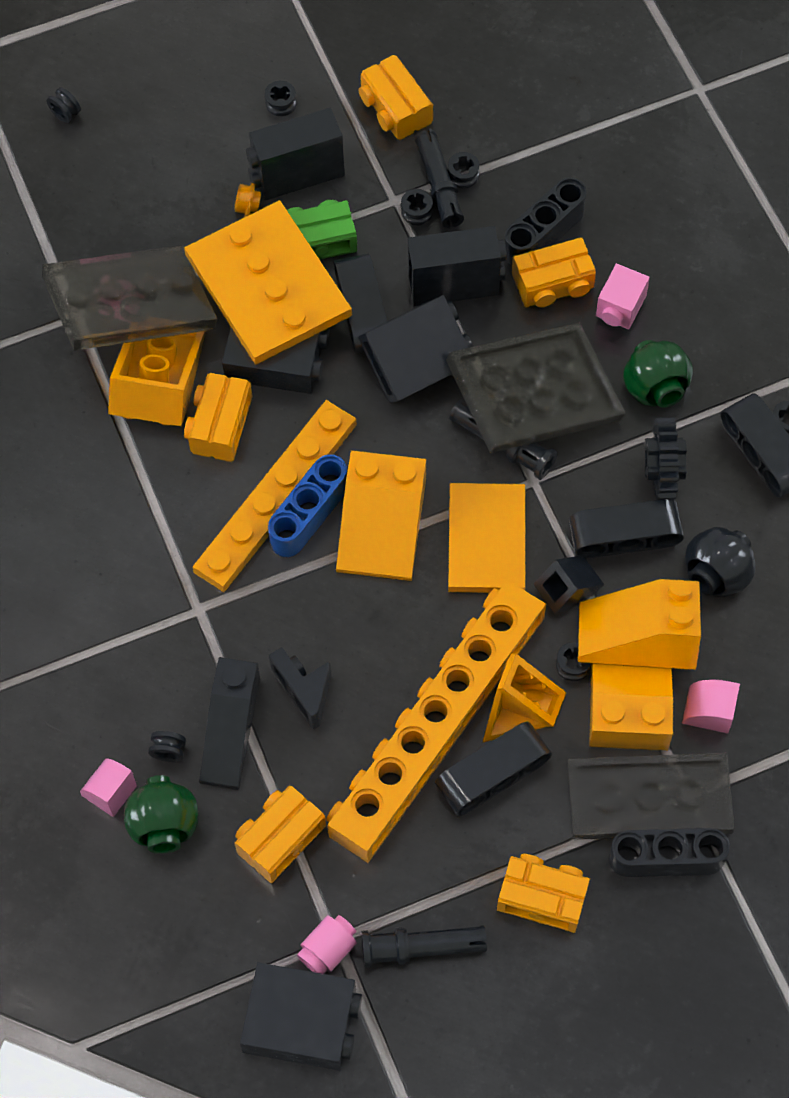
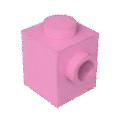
[596,263,650,330]

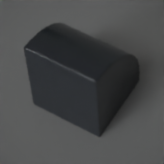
[534,555,604,614]

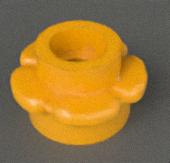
[235,183,261,217]

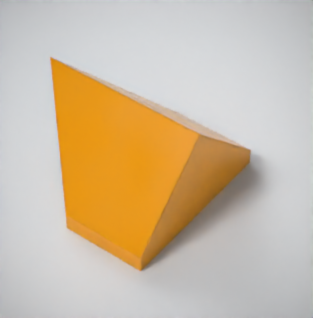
[482,654,566,743]

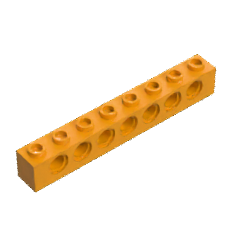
[326,580,546,863]

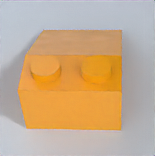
[108,316,205,426]
[336,451,426,581]
[578,579,701,670]
[589,663,673,751]

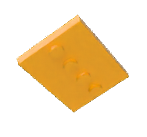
[184,200,352,365]

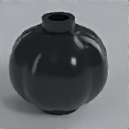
[685,527,756,597]

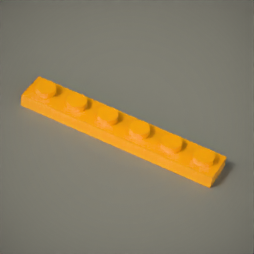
[192,400,357,592]

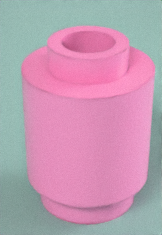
[297,915,357,974]

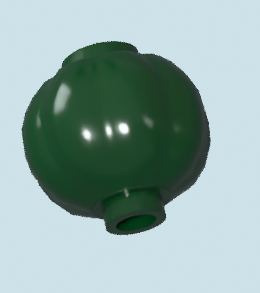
[623,340,693,407]
[124,775,199,854]

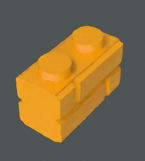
[359,55,433,140]
[512,237,596,307]
[184,373,253,462]
[235,785,326,883]
[497,854,590,933]

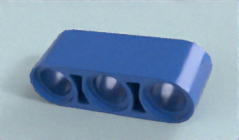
[268,454,347,557]

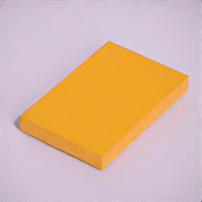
[448,483,525,593]

